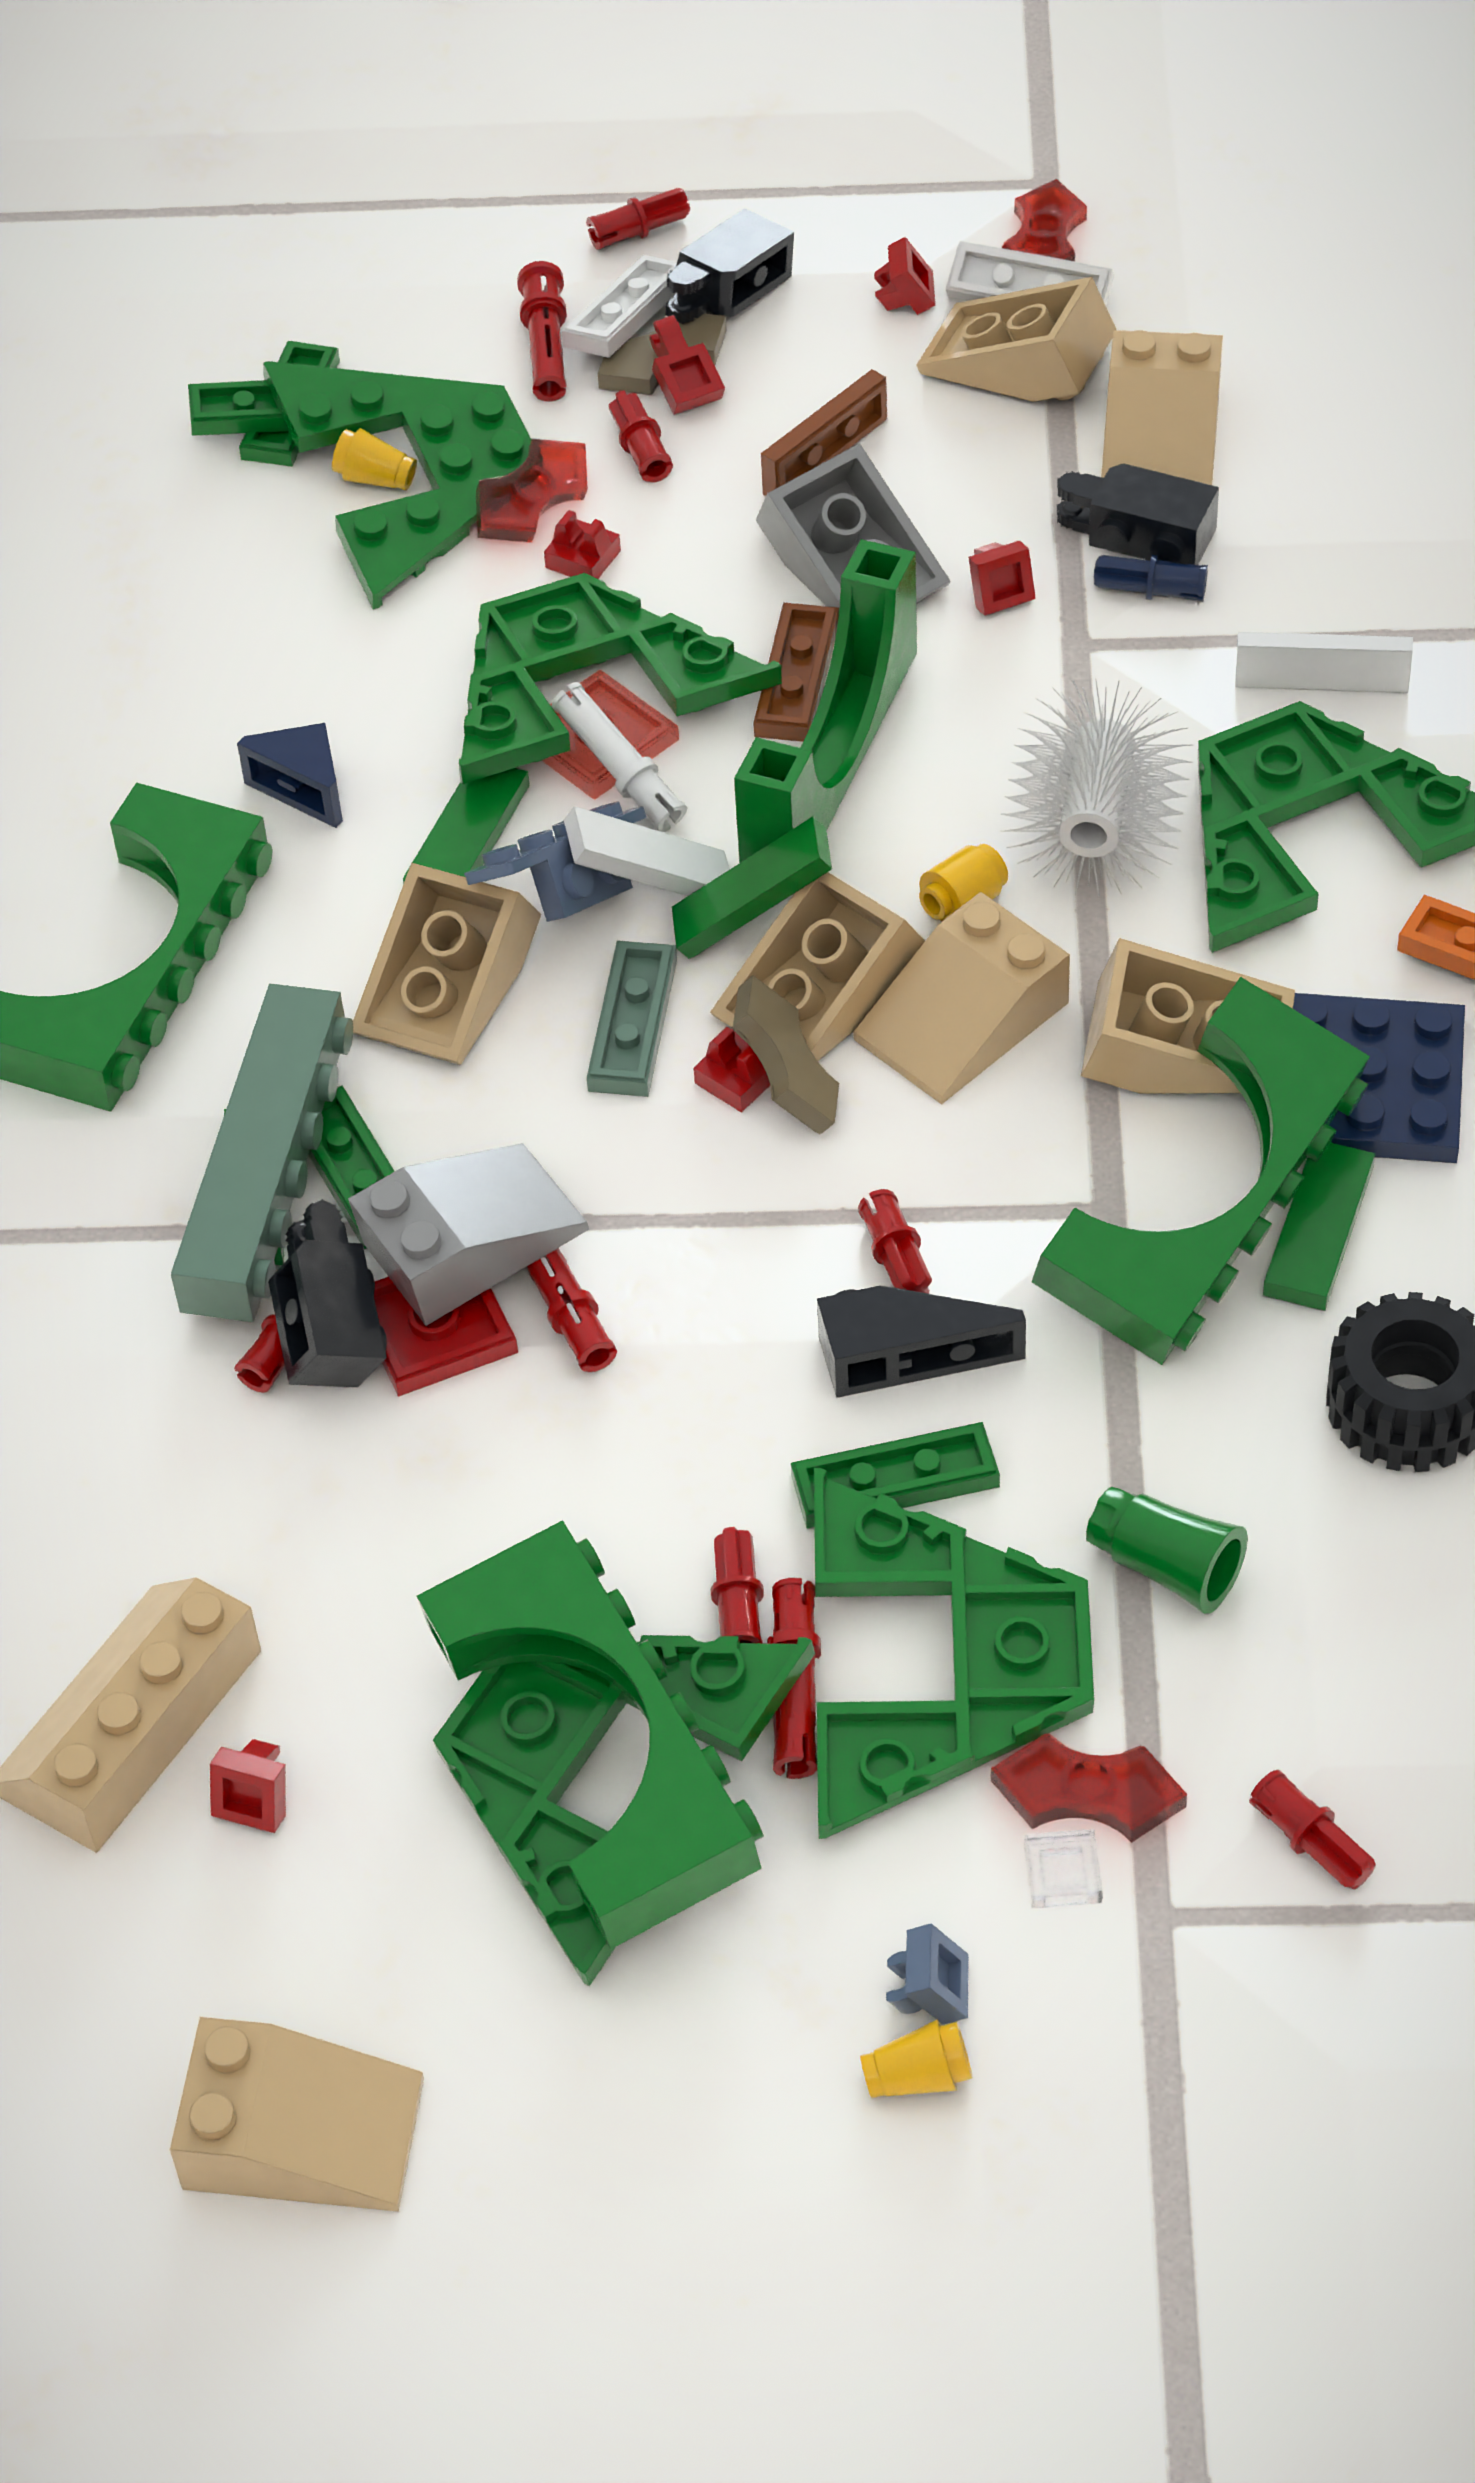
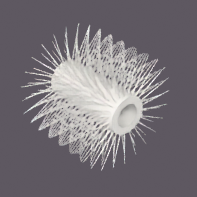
[1000,678,1194,897]

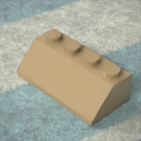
[0,1577,261,1853]

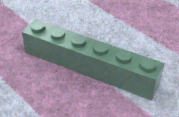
[171,983,353,1322]

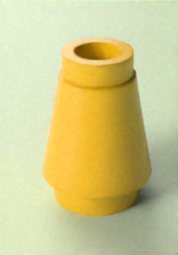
[332,428,417,491]
[860,2019,973,2098]

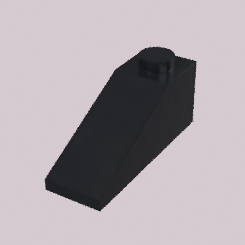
[817,1286,1026,1398]

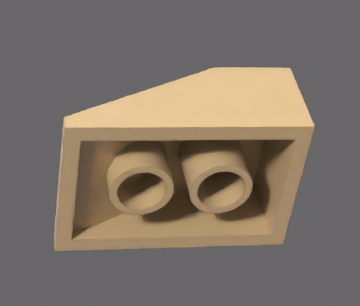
[916,277,1117,402]
[1101,330,1223,485]
[353,862,542,1065]
[710,872,925,1061]
[853,892,1070,1105]
[1081,938,1295,1093]
[170,2017,424,2212]

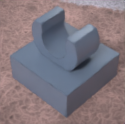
[886,1923,969,2025]

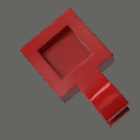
[649,315,725,415]

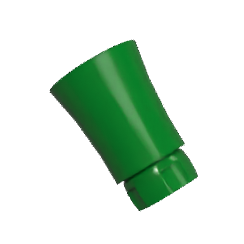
[1086,1487,1248,1614]

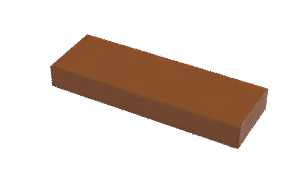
[761,369,887,497]
[753,602,839,742]

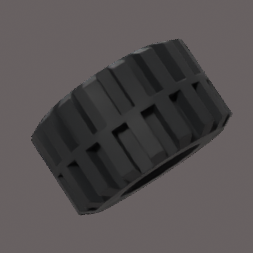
[1326,1292,1475,1472]

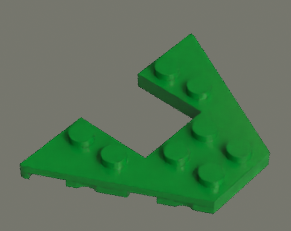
[263,361,543,610]
[459,573,782,784]
[1197,701,1475,953]
[814,1468,1094,1839]
[433,1635,815,1986]

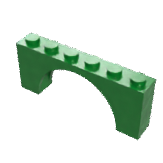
[734,539,917,863]
[0,782,273,1112]
[1031,977,1370,1365]
[416,1520,764,1950]

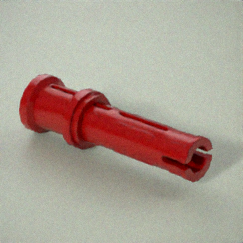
[517,261,567,402]

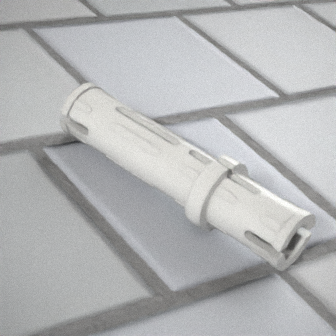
[551,682,687,832]

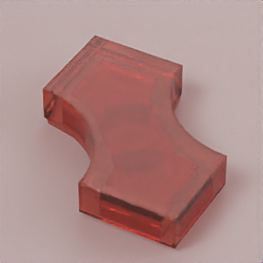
[1002,179,1087,262]
[476,438,588,543]
[990,1733,1188,1843]

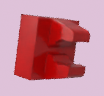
[874,236,936,315]
[544,510,621,579]
[968,540,1036,616]
[693,1027,770,1113]
[210,1739,286,1833]

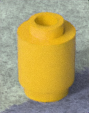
[919,844,1008,921]

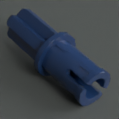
[1093,555,1208,602]

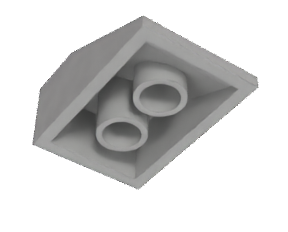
[756,443,951,608]
[348,1143,589,1326]

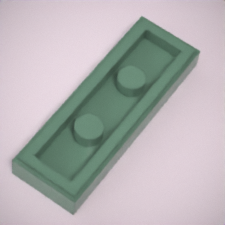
[586,940,677,1097]

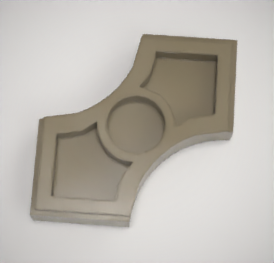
[597,314,727,395]
[733,975,839,1135]

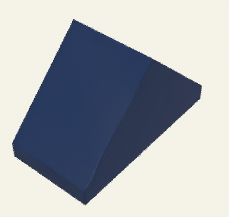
[237,723,343,828]

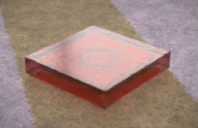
[542,669,679,800]

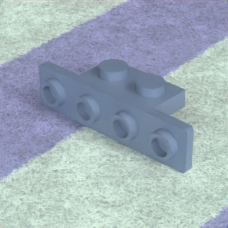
[464,801,647,922]

